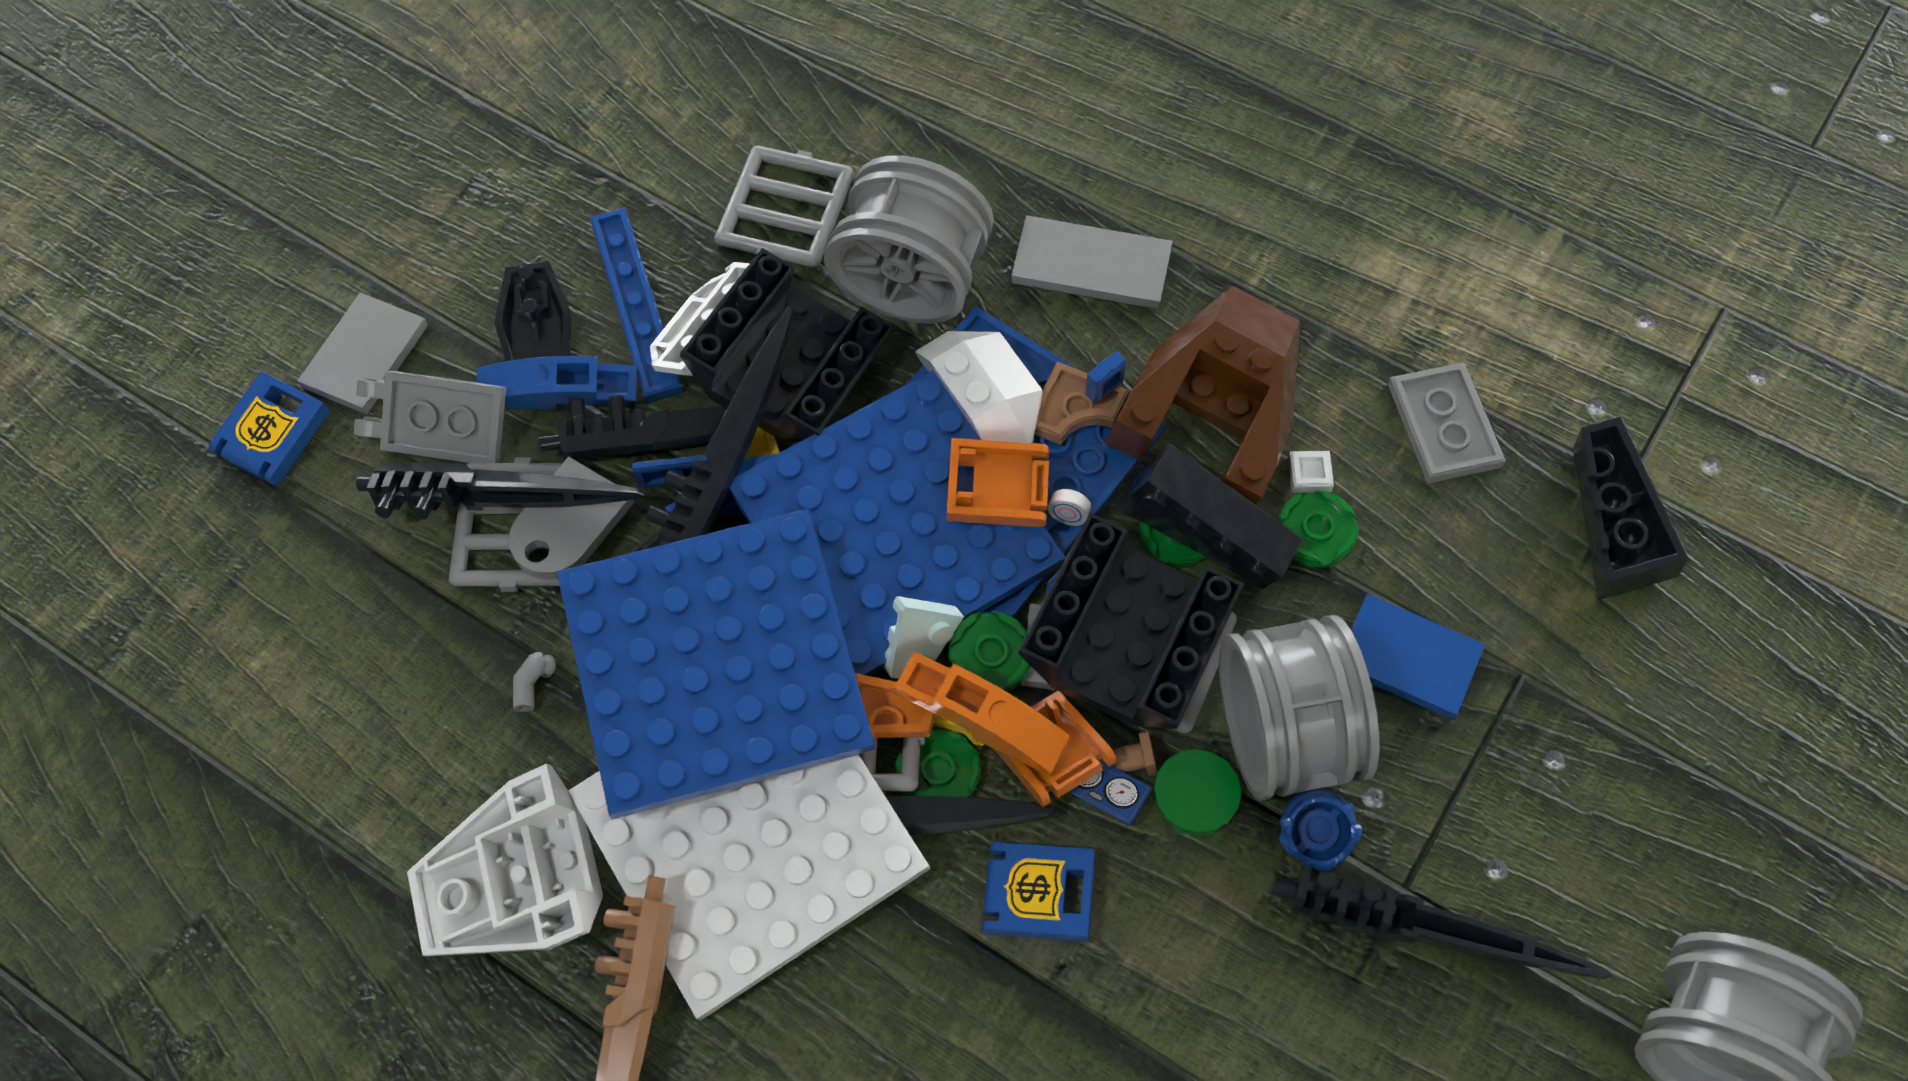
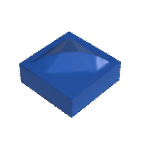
[1085,351,1126,403]

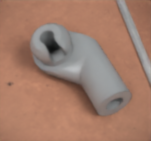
[513,652,556,712]

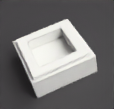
[1288,451,1334,493]

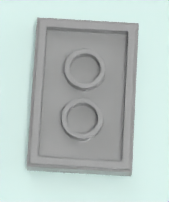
[297,293,428,415]
[1388,362,1506,484]

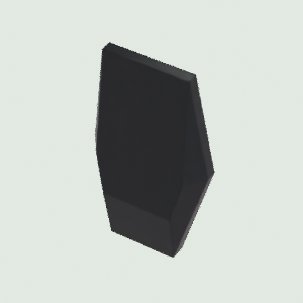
[494,261,572,361]

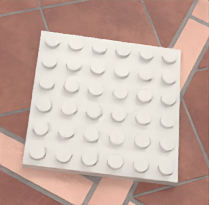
[568,754,931,1020]

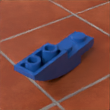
[476,356,637,410]

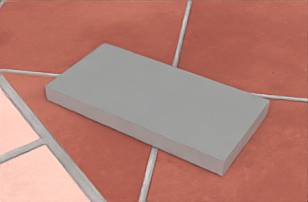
[1011,215,1173,309]

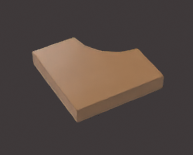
[1034,362,1129,445]

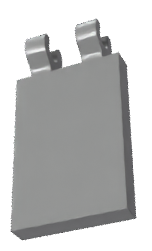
[354,371,506,463]

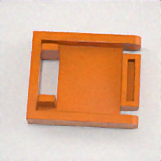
[946,438,1049,527]
[993,691,1117,807]

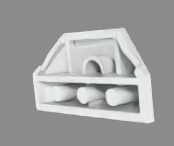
[650,262,750,376]
[915,331,1043,443]

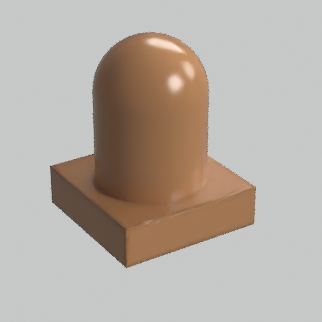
[1111,732,1158,776]

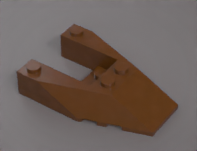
[1104,285,1300,505]

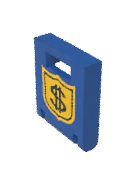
[209,371,331,486]
[981,842,1096,943]

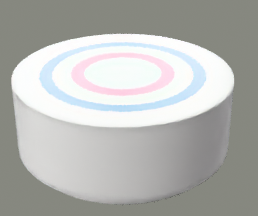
[1048,489,1091,526]

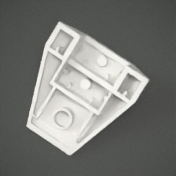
[407,764,603,956]

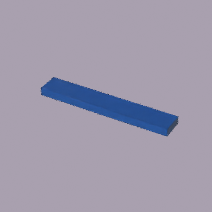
[590,207,684,403]

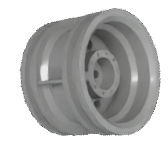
[824,155,994,324]
[1219,615,1379,801]
[1635,932,1863,1081]

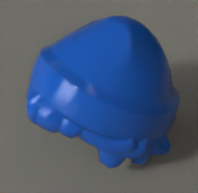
[1279,788,1362,872]

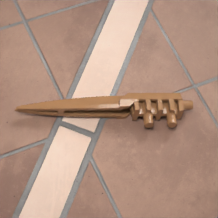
[595,876,676,1081]

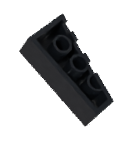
[1573,416,1689,600]
[1115,444,1303,589]

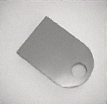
[509,456,635,580]

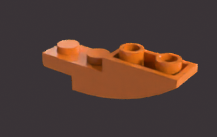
[894,651,1070,776]

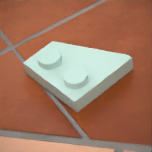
[883,596,964,679]

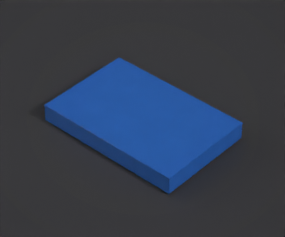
[1351,594,1485,720]

